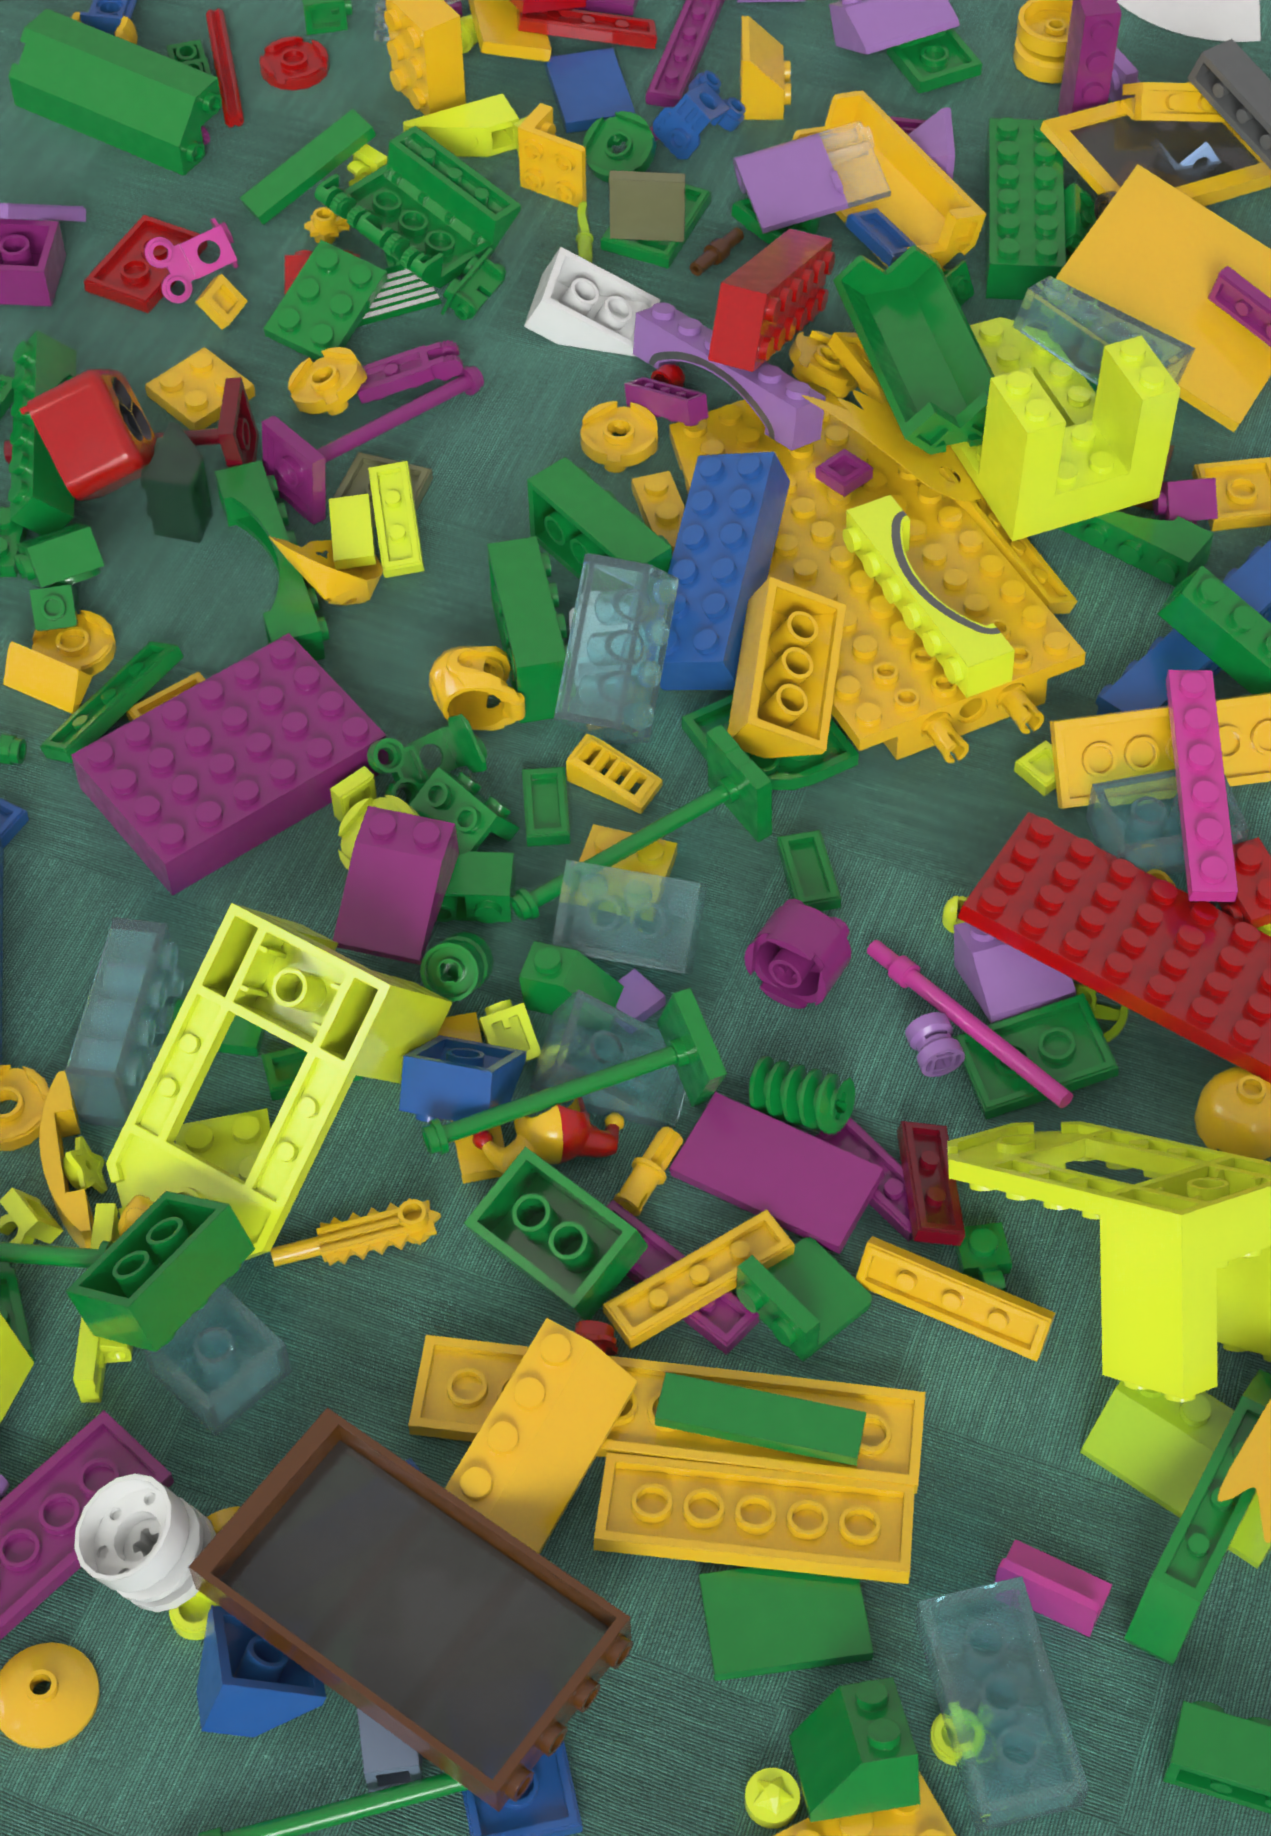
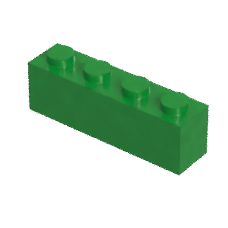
[1157,565,1271,695]
[1163,1701,1271,1814]

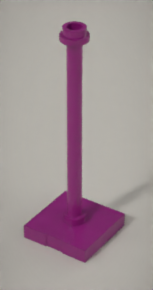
[262,366,484,525]

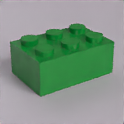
[464,1147,649,1320]
[66,1191,255,1352]

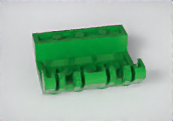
[314,126,521,289]

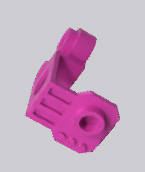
[144,218,238,303]

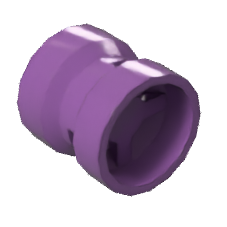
[905,1012,965,1077]

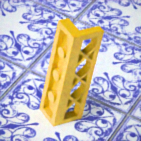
[1122,82,1228,123]

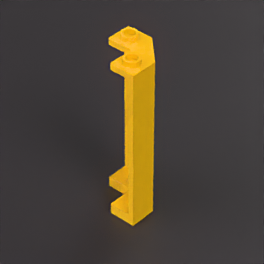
[792,90,986,271]

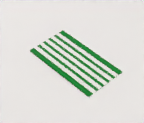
[358,264,442,327]

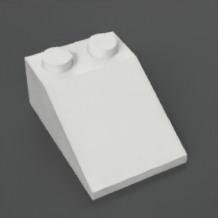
[524,247,660,357]

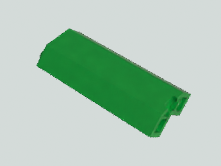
[8,8,222,176]
[833,245,995,455]

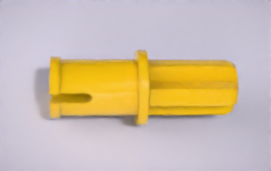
[613,1126,683,1216]

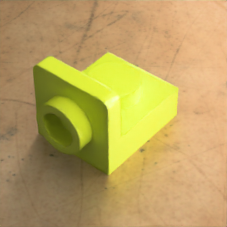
[478,999,542,1062]

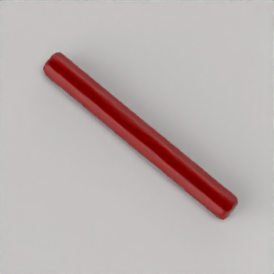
[206,8,244,128]

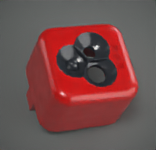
[19,369,163,501]

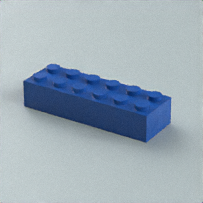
[645,452,790,691]

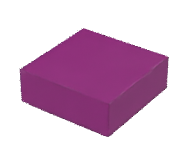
[816,449,873,497]

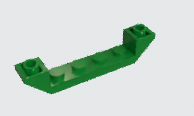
[1124,1369,1271,1666]

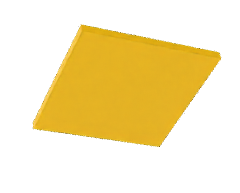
[1037,164,1271,432]

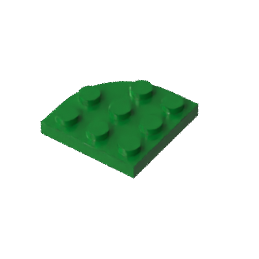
[682,695,859,791]

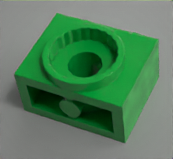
[14,523,104,588]

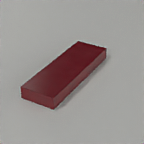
[897,1121,965,1246]

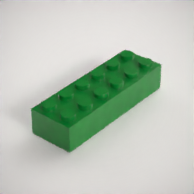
[985,117,1066,301]

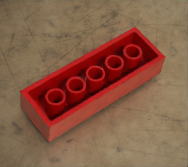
[708,229,836,372]

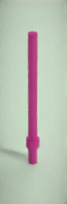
[867,940,1073,1108]

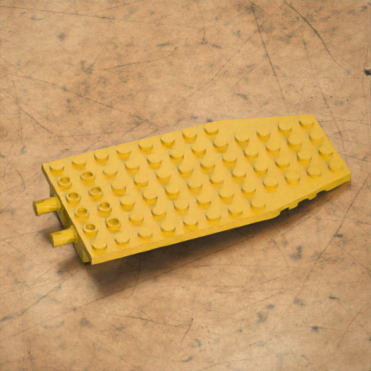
[669,380,1086,763]

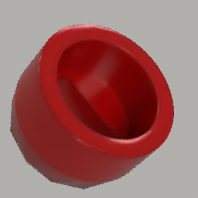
[651,363,685,387]

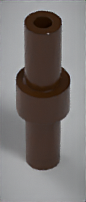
[690,227,744,276]

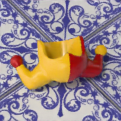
[472,1097,625,1174]

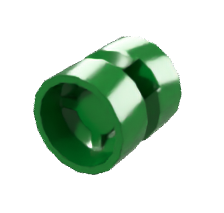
[420,932,494,1002]

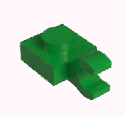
[955,1222,1012,1291]

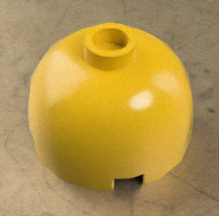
[1194,1066,1271,1160]

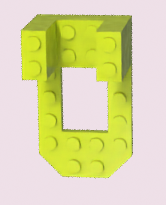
[950,317,1181,541]
[106,903,453,1261]
[947,1121,1271,1402]

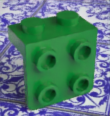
[410,766,520,855]
[736,1237,872,1362]

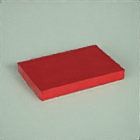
[83,215,208,314]

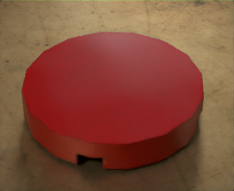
[259,36,330,90]

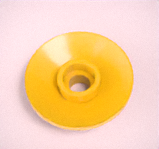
[0,1643,100,1749]

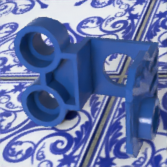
[652,71,746,160]

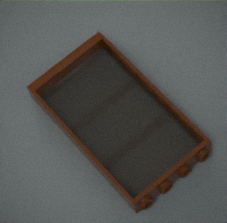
[189,1408,633,1812]

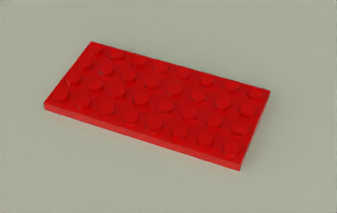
[957,811,1271,1083]

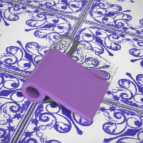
[733,121,891,234]

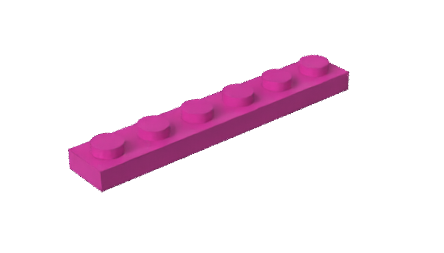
[1166,670,1238,902]

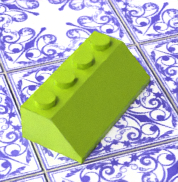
[1080,1381,1271,1569]

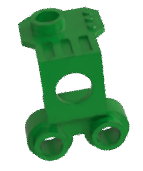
[367,714,487,805]

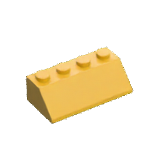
[728,577,846,759]
[445,1318,638,1554]

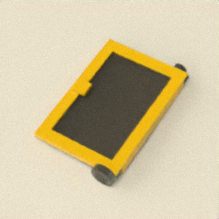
[1040,82,1271,220]

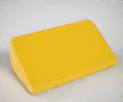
[3,641,93,714]

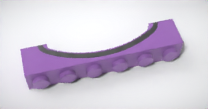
[633,302,826,451]

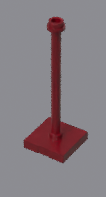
[4,377,259,468]

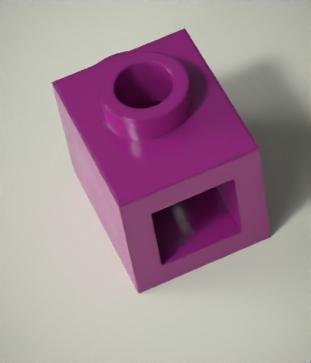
[1152,478,1218,525]

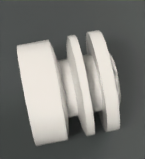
[74,1473,216,1612]

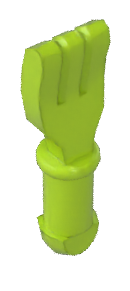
[575,201,594,263]

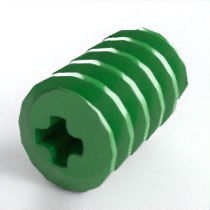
[749,1056,855,1134]

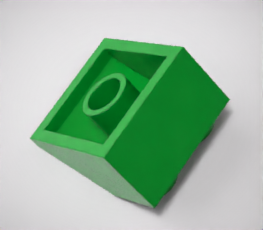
[789,1677,920,1822]

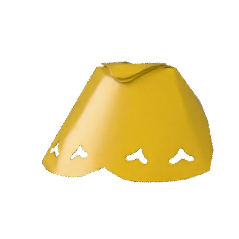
[269,536,383,605]

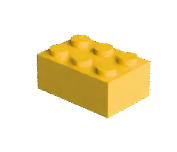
[384,0,466,115]

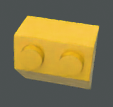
[740,16,791,120]

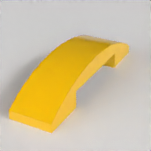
[39,1070,94,1248]

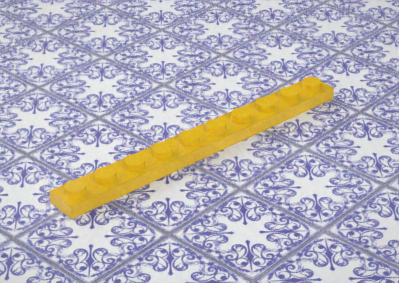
[827,332,1078,614]

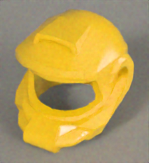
[429,646,526,731]

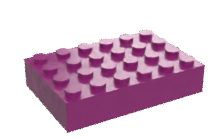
[71,633,389,896]

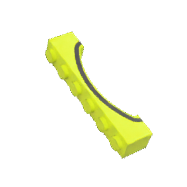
[843,495,1015,698]

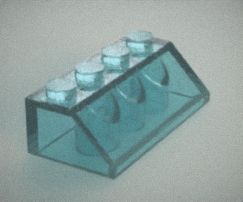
[554,554,679,744]

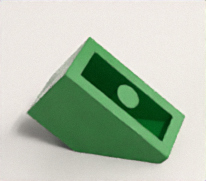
[519,941,624,1028]

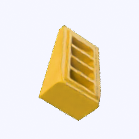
[566,733,663,814]

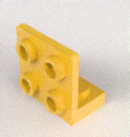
[518,103,586,207]

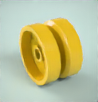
[1013,0,1073,84]

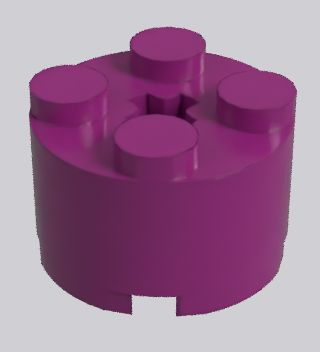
[744,899,851,1009]

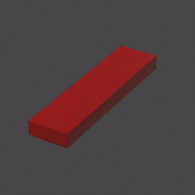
[516,9,657,49]

